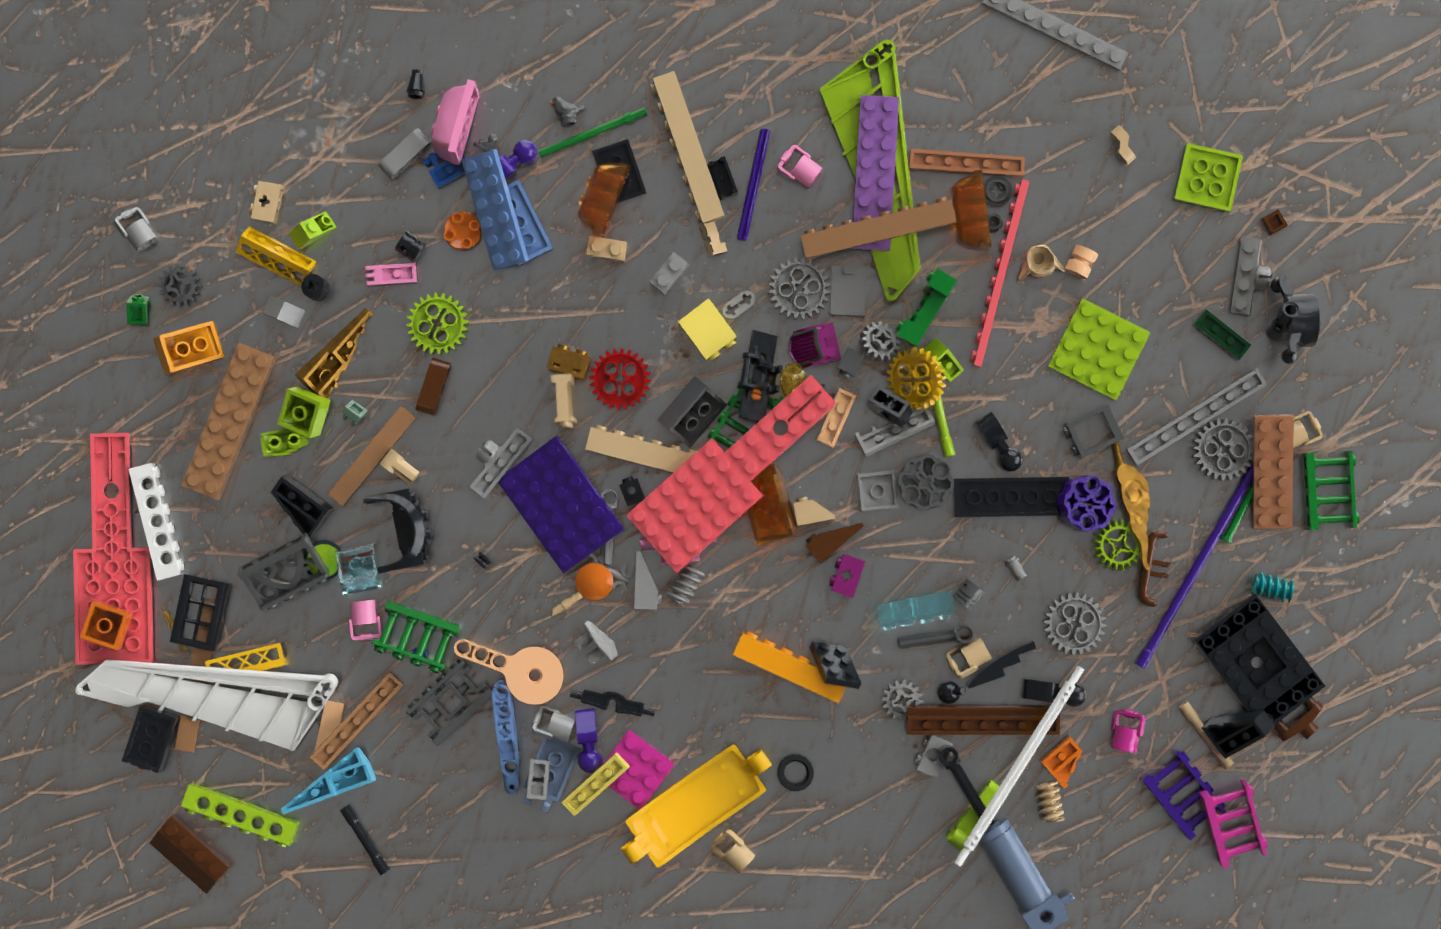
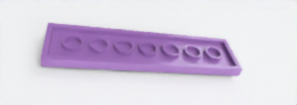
[852,95,899,251]

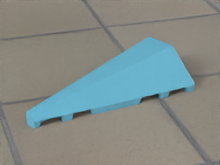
[281,747,376,814]

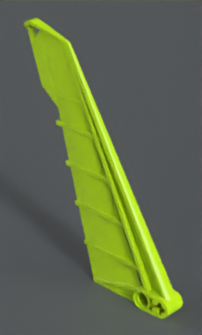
[820,40,921,301]

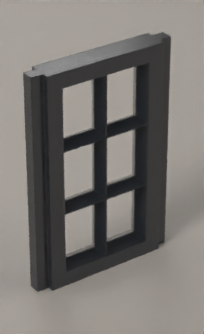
[170,574,230,651]

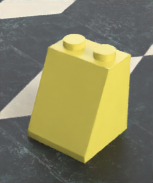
[678,298,737,361]

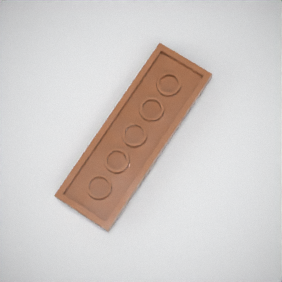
[1252,414,1294,529]

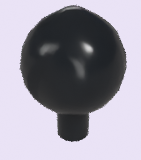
[937,680,966,704]

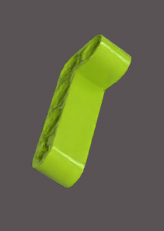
[945,780,1000,852]

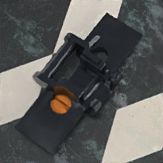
[738,330,783,422]

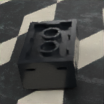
[122,705,180,773]

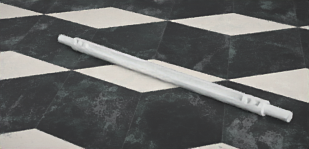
[954,666,1084,867]

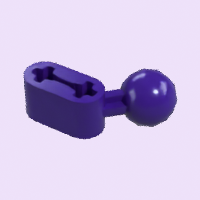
[499,140,537,180]
[575,708,602,773]

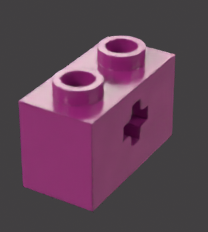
[829,554,866,598]

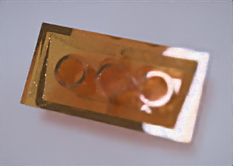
[578,162,631,238]
[950,170,992,251]
[747,462,797,547]

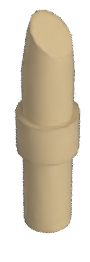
[551,592,583,616]

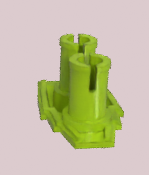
[260,428,308,457]

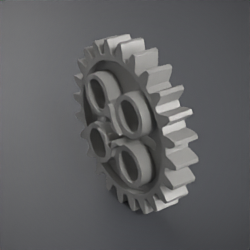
[769,257,830,320]
[1192,418,1253,481]
[1043,593,1107,655]

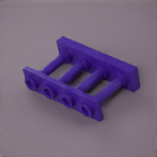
[1140,750,1226,841]

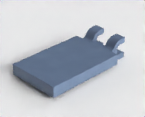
[523,738,581,813]

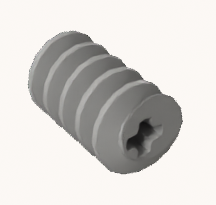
[667,564,705,607]

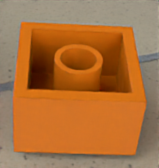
[80,601,133,650]

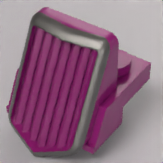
[788,322,841,369]

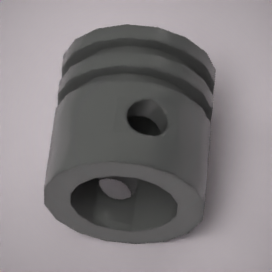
[952,579,985,611]

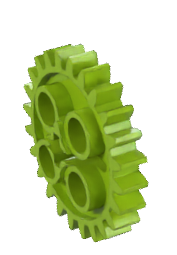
[406,292,469,355]

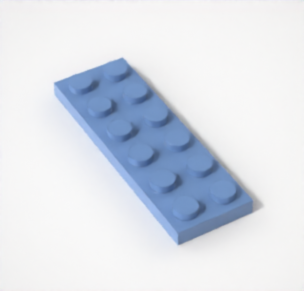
[461,149,529,271]

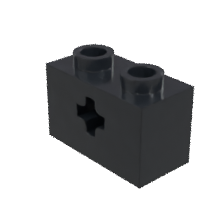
[868,385,913,428]

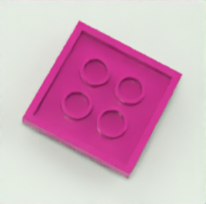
[604,729,675,810]

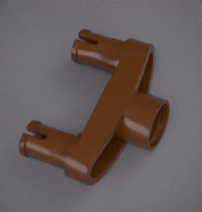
[1274,697,1324,742]

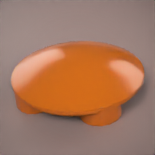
[443,212,482,250]
[575,562,613,600]

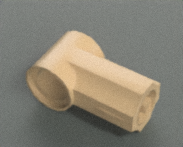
[379,449,420,485]

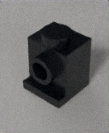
[619,476,645,506]

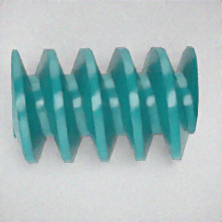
[1251,572,1295,603]

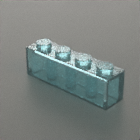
[875,590,956,631]

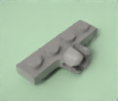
[1230,237,1272,316]
[469,427,532,499]

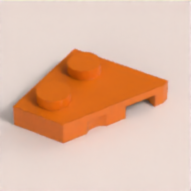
[1040,736,1082,789]

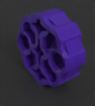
[1057,475,1116,532]

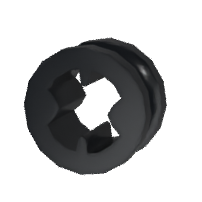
[473,552,492,570]

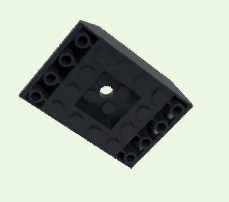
[1194,594,1325,725]

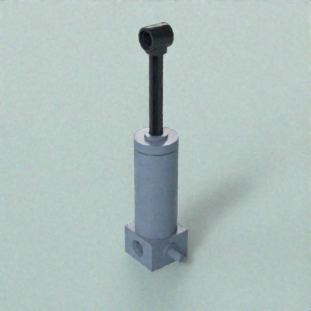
[937,745,1075,929]

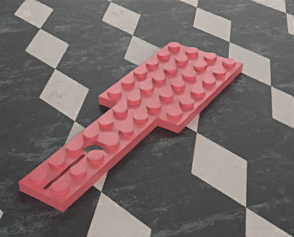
[626,375,837,573]
[73,433,154,665]

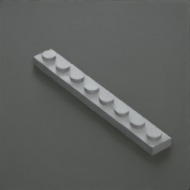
[982,0,1128,71]
[1126,368,1267,466]

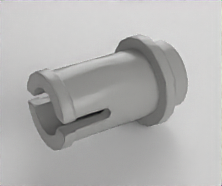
[1005,555,1027,581]

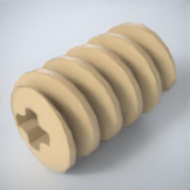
[1035,781,1065,823]

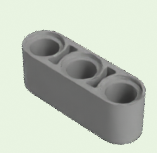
[378,128,431,180]

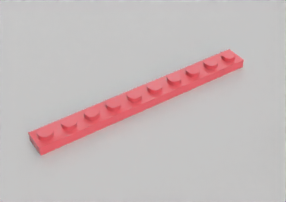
[970,179,1029,368]

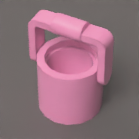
[777,145,823,188]
[349,600,382,642]

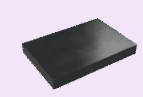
[592,139,647,205]

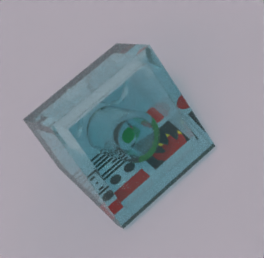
[335,544,382,595]

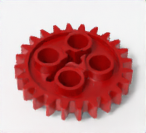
[589,348,651,410]

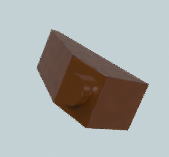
[805,523,864,564]

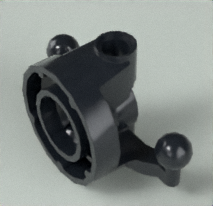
[1267,275,1320,364]

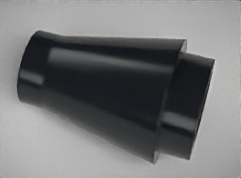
[406,69,425,99]

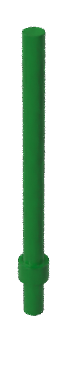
[538,107,647,157]

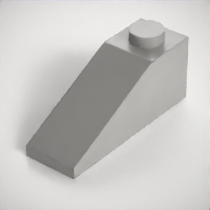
[634,551,662,610]

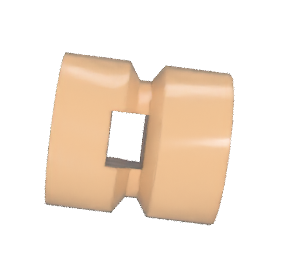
[1065,244,1098,279]

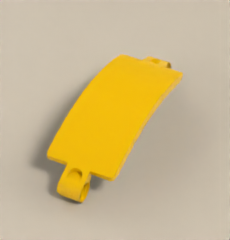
[620,744,772,867]

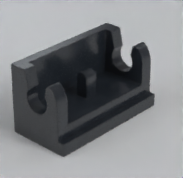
[707,156,738,201]

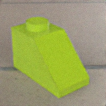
[924,338,964,383]

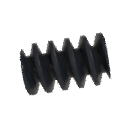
[301,274,330,301]

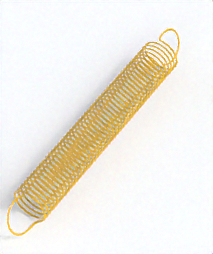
[160,606,189,657]

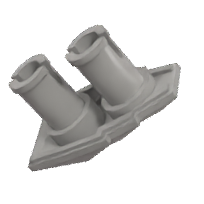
[574,620,618,665]

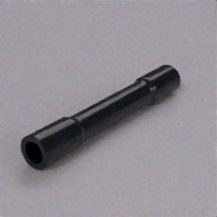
[340,804,390,876]

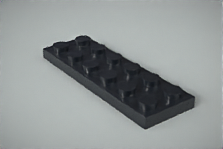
[954,477,1070,517]

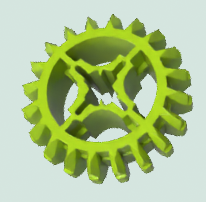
[1092,519,1141,571]

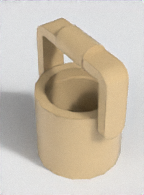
[1293,411,1323,449]
[946,638,992,679]
[711,829,756,873]

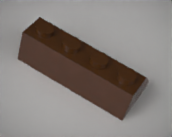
[150,814,232,894]

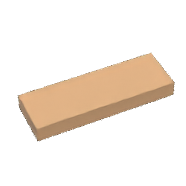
[816,388,857,448]
[315,700,345,750]

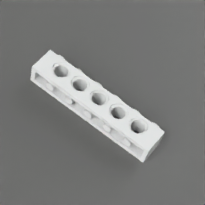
[129,463,184,581]

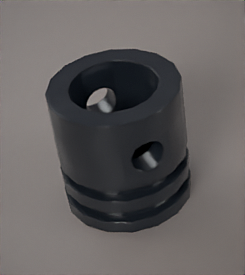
[395,231,427,263]

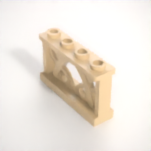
[551,374,577,428]

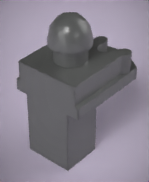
[473,134,499,152]

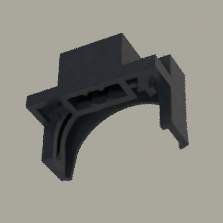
[363,488,434,574]

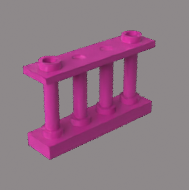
[1199,779,1268,868]

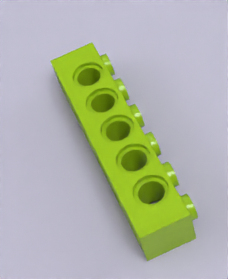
[181,783,300,847]

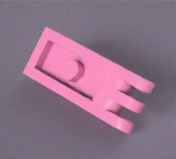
[364,263,417,286]

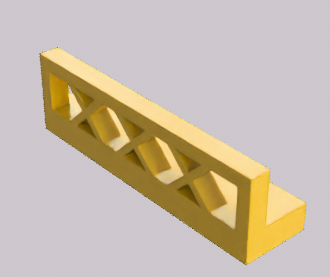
[235,226,317,287]
[205,643,288,684]

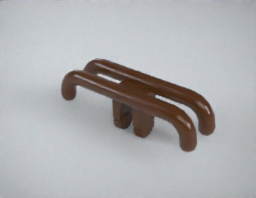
[1138,531,1171,607]

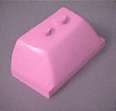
[431,80,480,165]

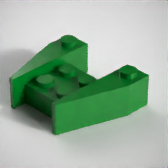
[895,268,957,348]

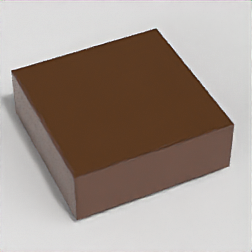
[1261,209,1288,236]

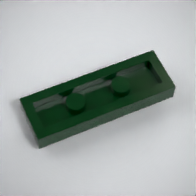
[1193,309,1251,360]

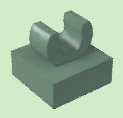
[342,400,368,426]

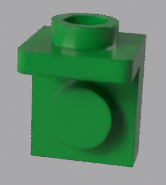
[126,294,149,325]

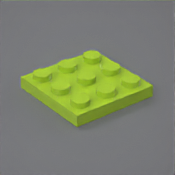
[1174,143,1243,212]

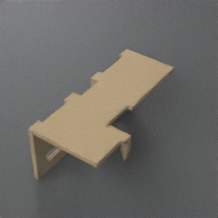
[699,221,727,258]

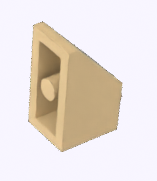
[793,497,835,526]

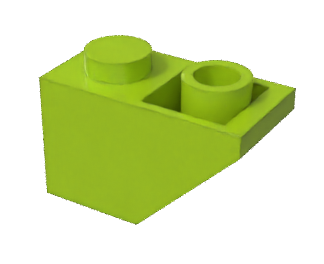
[289,212,336,249]

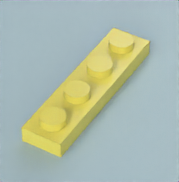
[561,752,630,816]

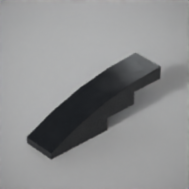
[966,641,1036,689]

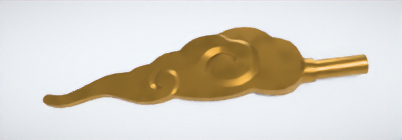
[1112,443,1150,571]

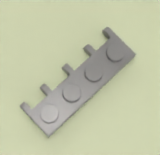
[855,408,935,457]

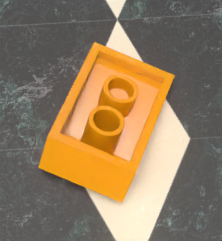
[153,321,224,375]

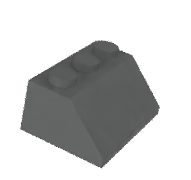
[657,376,727,448]

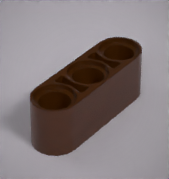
[415,357,451,416]

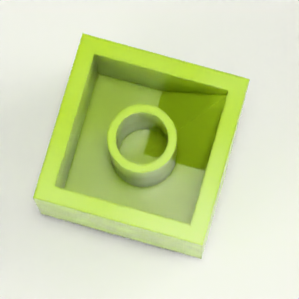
[277,386,331,438]

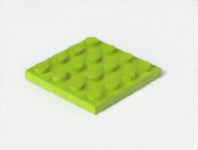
[1047,298,1151,401]

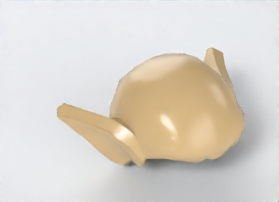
[1018,245,1065,281]

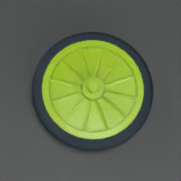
[304,540,344,580]

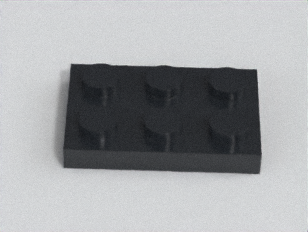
[809,641,862,689]

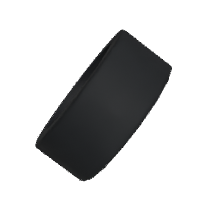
[777,754,814,791]

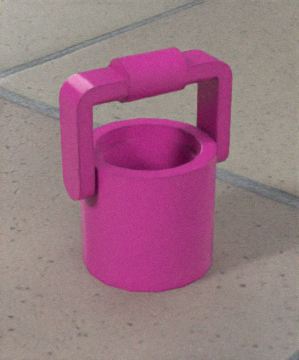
[1112,710,1146,753]

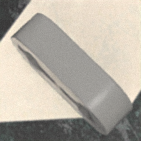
[723,291,755,320]

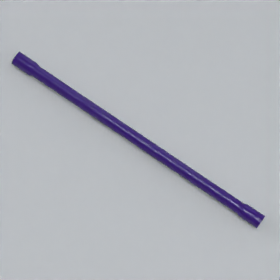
[1135,464,1253,669]

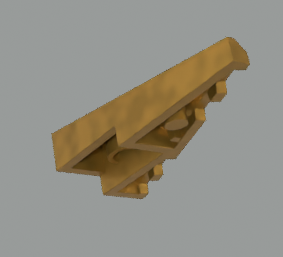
[295,308,373,400]

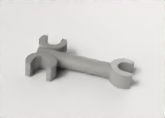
[584,554,636,594]

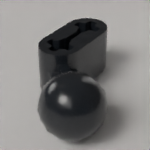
[975,412,1023,471]
[1022,679,1087,707]

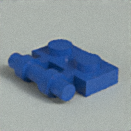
[422,152,465,189]

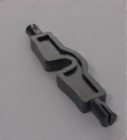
[570,689,655,717]

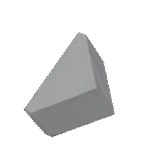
[263,296,305,328]

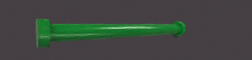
[1220,484,1253,544]

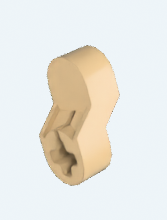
[1110,125,1136,165]

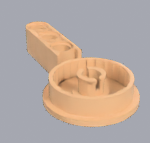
[454,639,564,705]

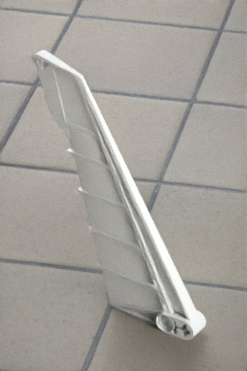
[76,659,338,751]

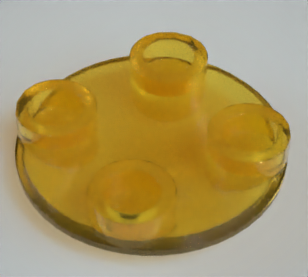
[780,363,808,397]

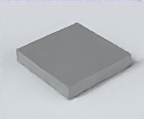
[856,470,899,512]

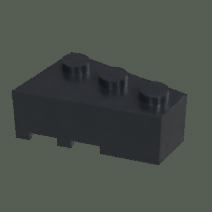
[271,474,333,539]
[1202,710,1275,759]

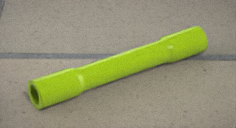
[933,395,955,457]

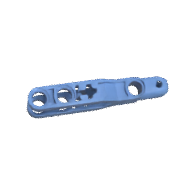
[492,679,520,795]

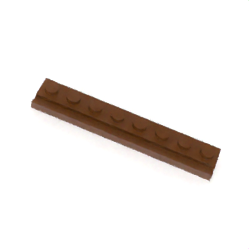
[906,706,1060,735]

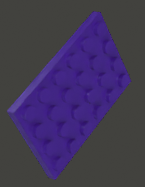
[498,436,624,574]

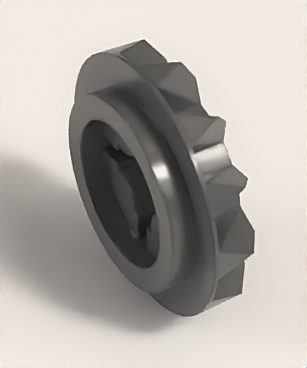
[981,176,1012,207]

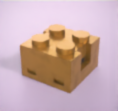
[546,344,591,381]

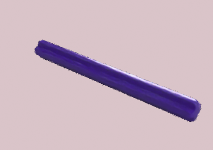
[737,128,770,241]

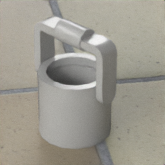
[113,207,157,252]
[532,706,576,743]

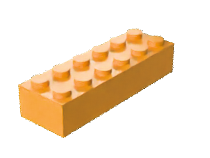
[733,631,846,703]

